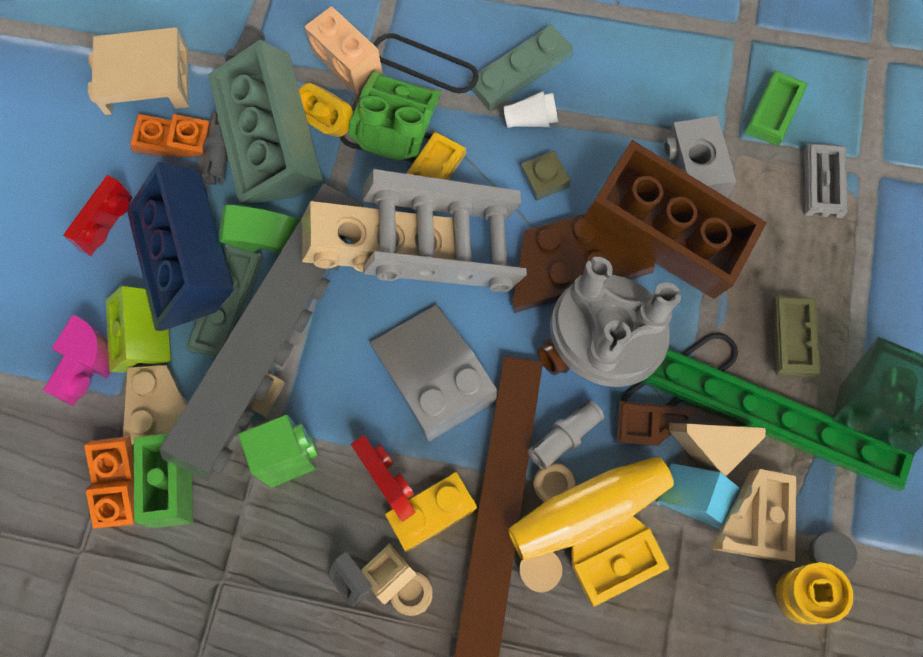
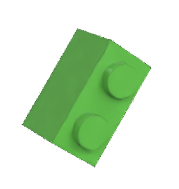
[238,415,319,488]
[134,433,193,528]

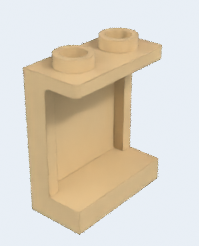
[88,27,189,115]

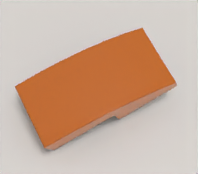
[130,114,210,157]
[84,436,134,529]

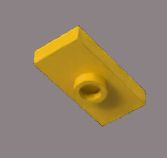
[406,132,466,180]

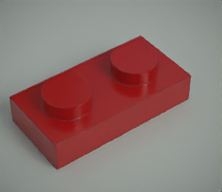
[63,175,133,257]
[350,435,416,522]

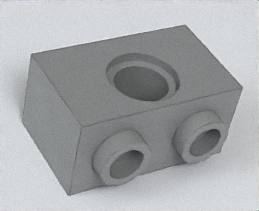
[664,115,736,198]

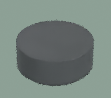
[809,531,857,574]

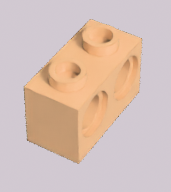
[304,6,383,95]

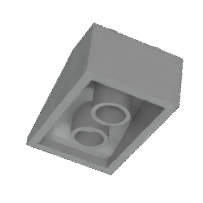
[370,304,497,442]

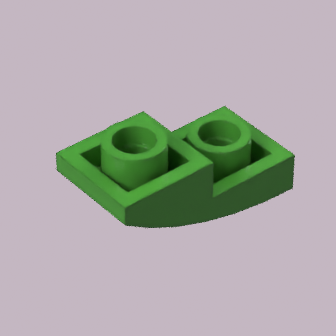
[219,205,300,254]

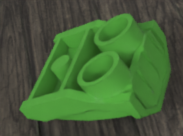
[348,70,441,161]

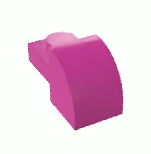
[43,315,110,407]

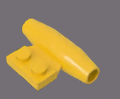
[508,456,674,607]

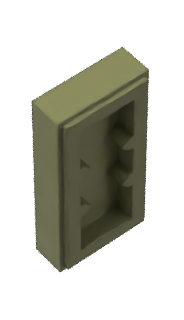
[772,296,821,377]

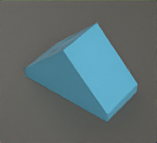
[656,463,741,529]

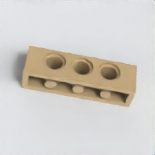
[302,201,456,272]

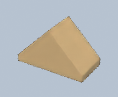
[669,423,766,476]

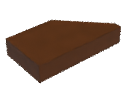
[615,401,695,446]

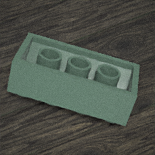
[208,39,323,205]

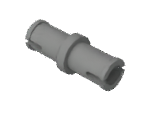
[528,399,604,471]

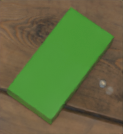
[745,70,808,147]

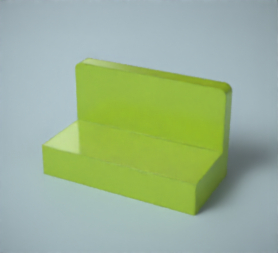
[105,286,171,373]

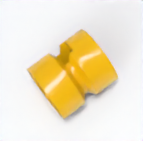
[775,562,853,625]

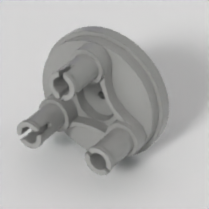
[550,257,681,387]

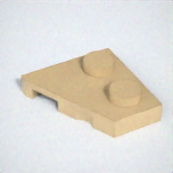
[123,365,188,448]
[713,469,796,562]

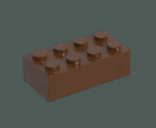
[583,140,767,299]

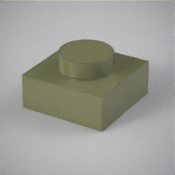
[521,151,570,201]

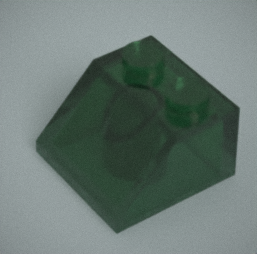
[832,336,923,455]

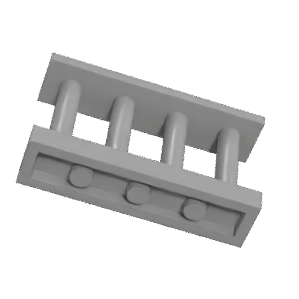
[362,169,527,292]

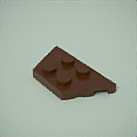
[512,214,655,313]

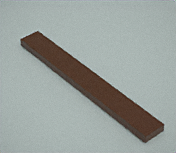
[454,356,543,657]

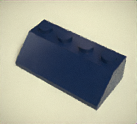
[127,162,234,331]

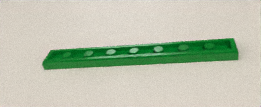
[640,349,916,491]

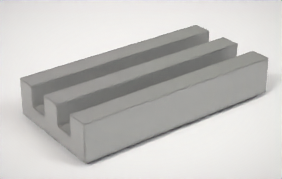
[804,143,848,218]

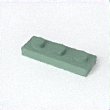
[468,24,573,111]

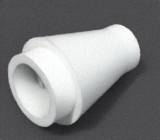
[504,91,558,128]

